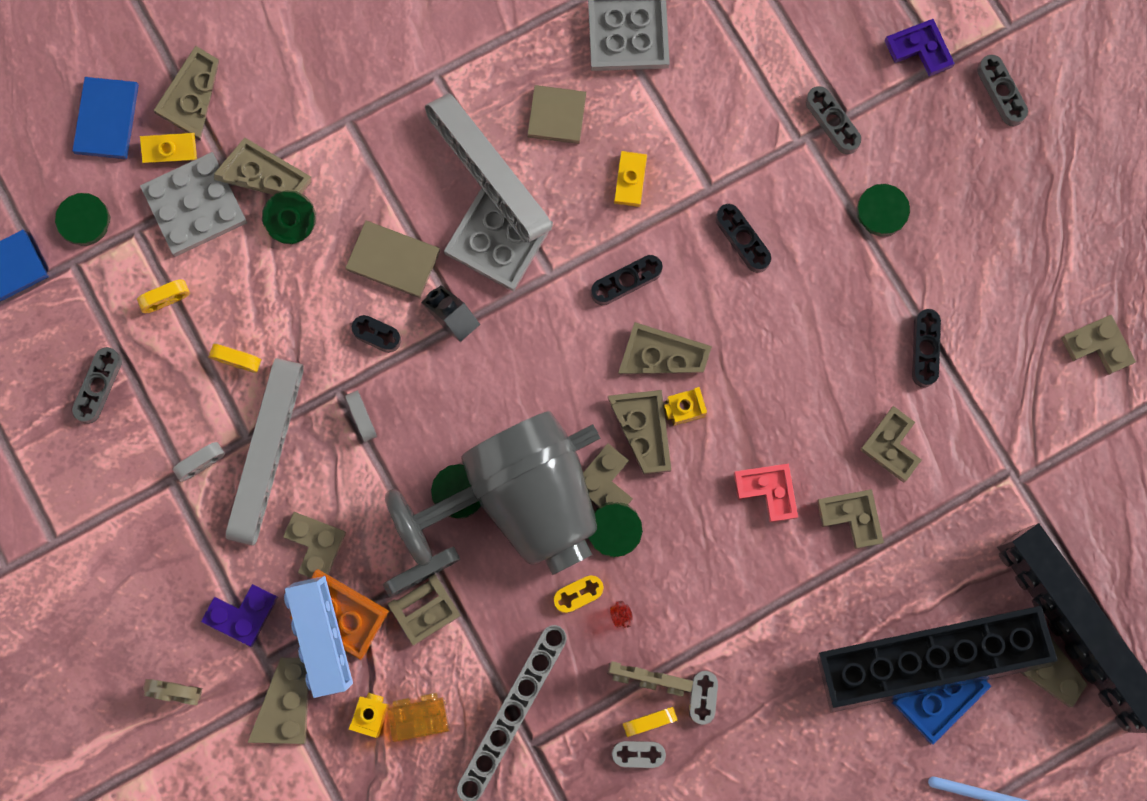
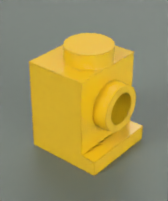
[663,387,707,426]
[349,693,389,738]

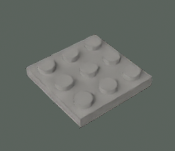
[588,0,670,71]
[140,152,247,257]
[444,188,553,292]

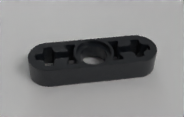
[716,204,771,273]
[591,255,663,305]
[912,309,941,387]

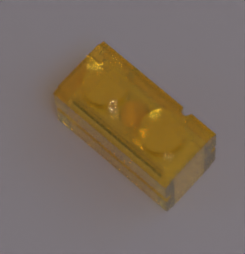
[387,693,450,742]

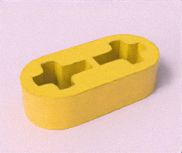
[137,280,190,313]
[208,344,262,373]
[554,575,604,613]
[622,707,677,737]

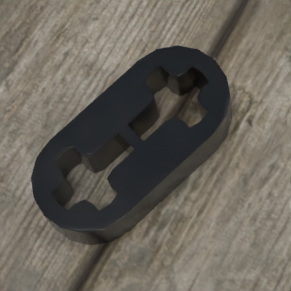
[351,315,401,353]

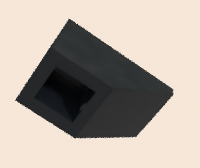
[421,285,480,342]

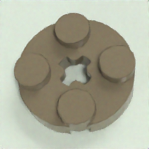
[143,679,203,705]

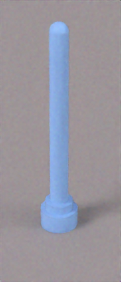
[928,776,1029,801]

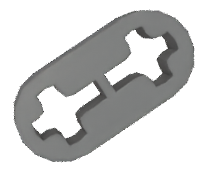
[345,390,377,442]
[173,442,225,482]
[689,671,718,725]
[612,741,666,768]

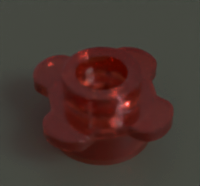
[610,600,633,628]

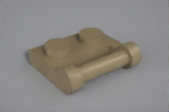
[388,574,461,646]

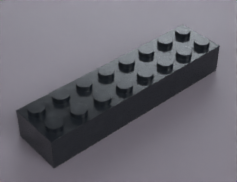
[997,523,1147,733]
[817,606,1058,713]

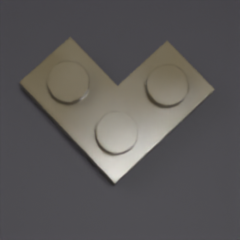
[1061,314,1136,375]
[860,406,922,483]
[583,444,633,507]
[817,489,884,549]
[283,512,346,578]

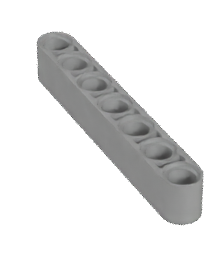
[425,93,552,243]
[226,358,304,546]
[457,625,567,801]

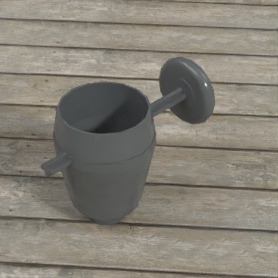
[385,411,601,575]

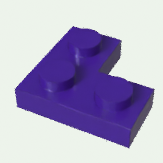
[884,19,955,77]
[201,584,278,647]

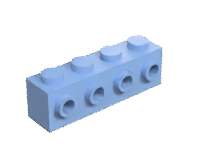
[284,576,353,698]

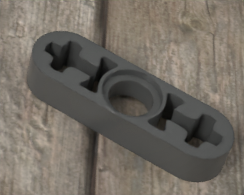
[977,55,1028,126]
[806,86,861,154]
[72,347,122,424]
[383,547,460,597]

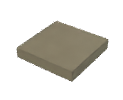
[528,85,586,144]

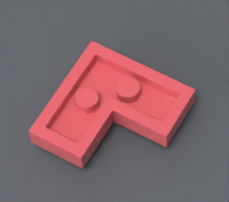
[734,463,798,522]

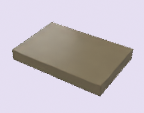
[346,220,440,298]

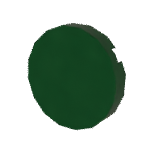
[856,184,910,237]
[262,190,316,244]
[55,193,111,246]
[431,464,481,519]
[589,502,643,557]

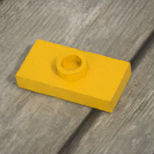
[140,133,197,163]
[614,151,647,207]

